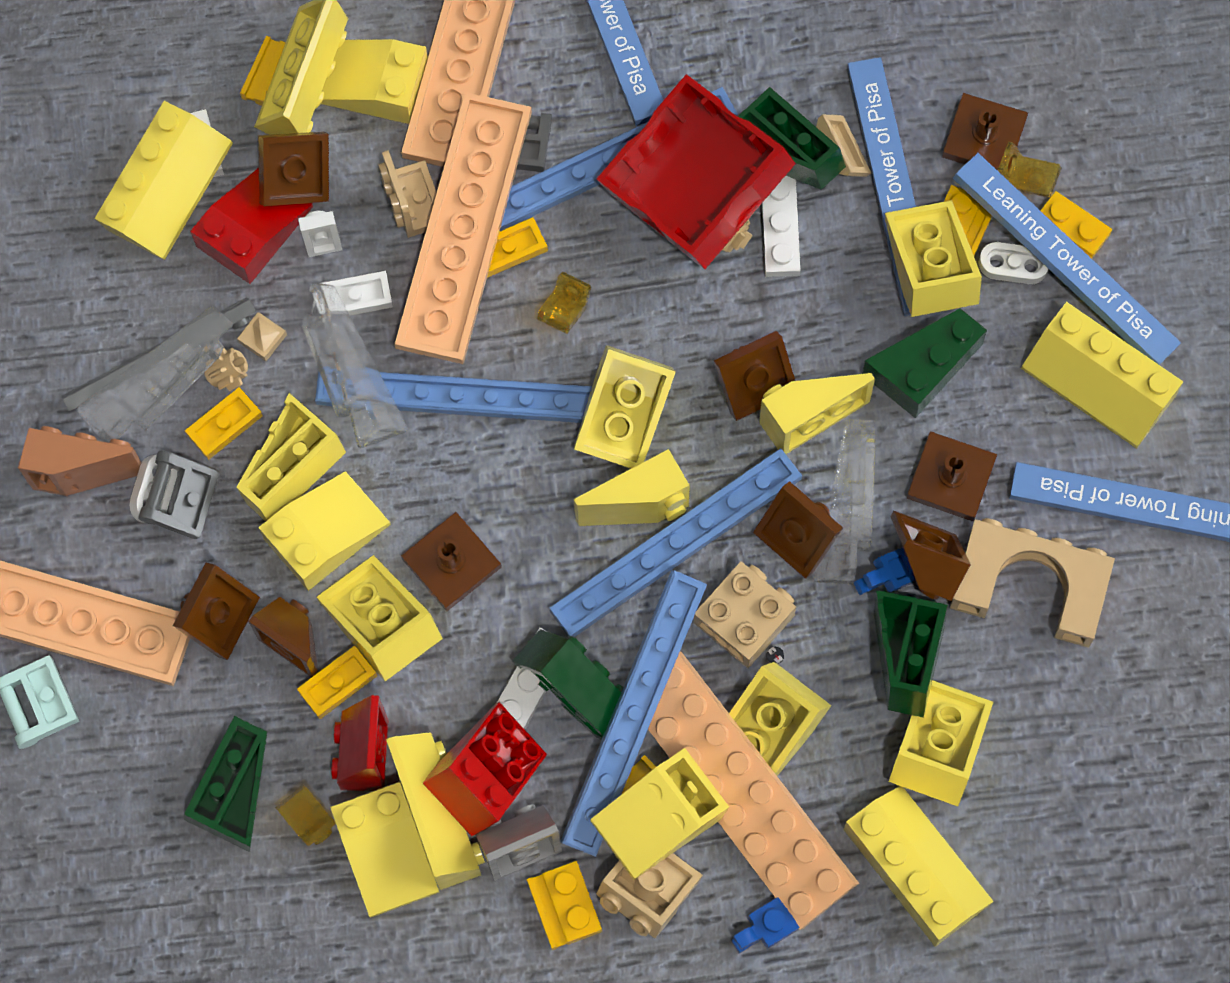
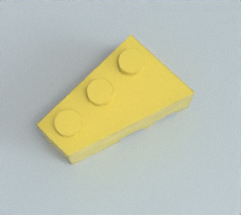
[236,393,346,521]

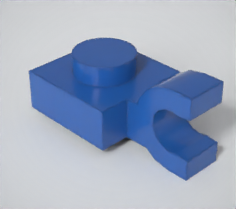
[853,548,916,596]
[731,897,800,954]

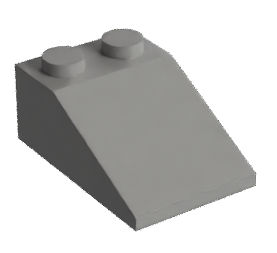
[475,804,562,881]

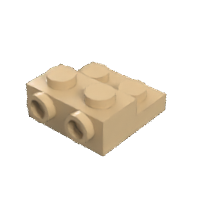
[596,853,703,939]

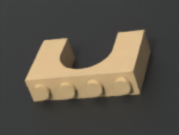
[950,518,1115,648]

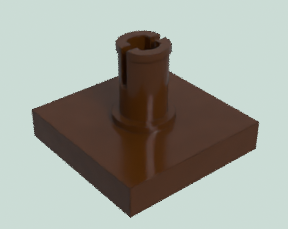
[942,93,1029,177]
[258,131,329,206]
[714,331,795,421]
[907,431,997,522]
[753,481,843,579]
[401,512,502,612]
[173,562,260,660]

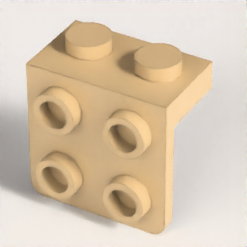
[378,150,437,238]

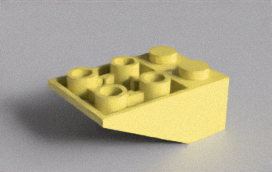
[590,748,729,880]

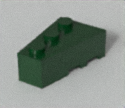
[738,87,846,190]
[862,308,987,418]
[874,590,948,718]
[512,629,623,740]
[184,716,267,852]

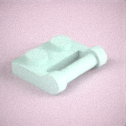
[0,655,80,749]

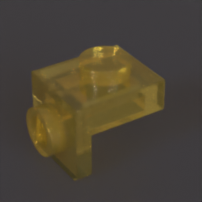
[537,272,592,334]
[275,784,336,846]

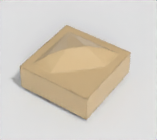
[237,312,287,361]

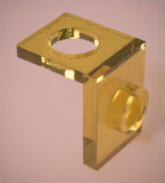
[998,142,1062,198]

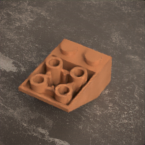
[18,426,141,496]

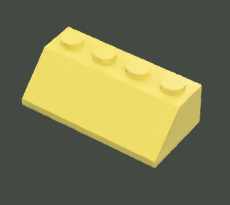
[254,0,348,135]
[94,101,233,260]
[1021,302,1183,449]
[386,732,485,890]
[844,786,994,947]

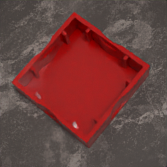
[597,74,796,269]

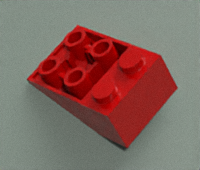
[423,702,547,837]

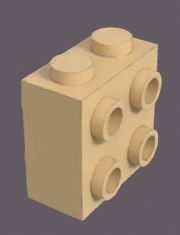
[693,561,796,668]

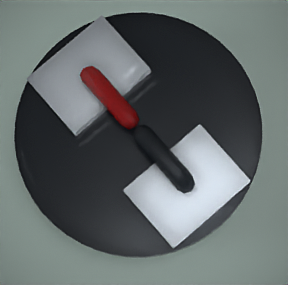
[766,646,784,664]

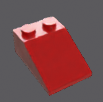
[190,168,313,284]
[331,695,389,791]

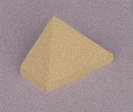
[816,114,871,177]

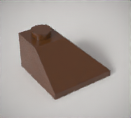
[890,510,971,601]
[248,597,318,678]

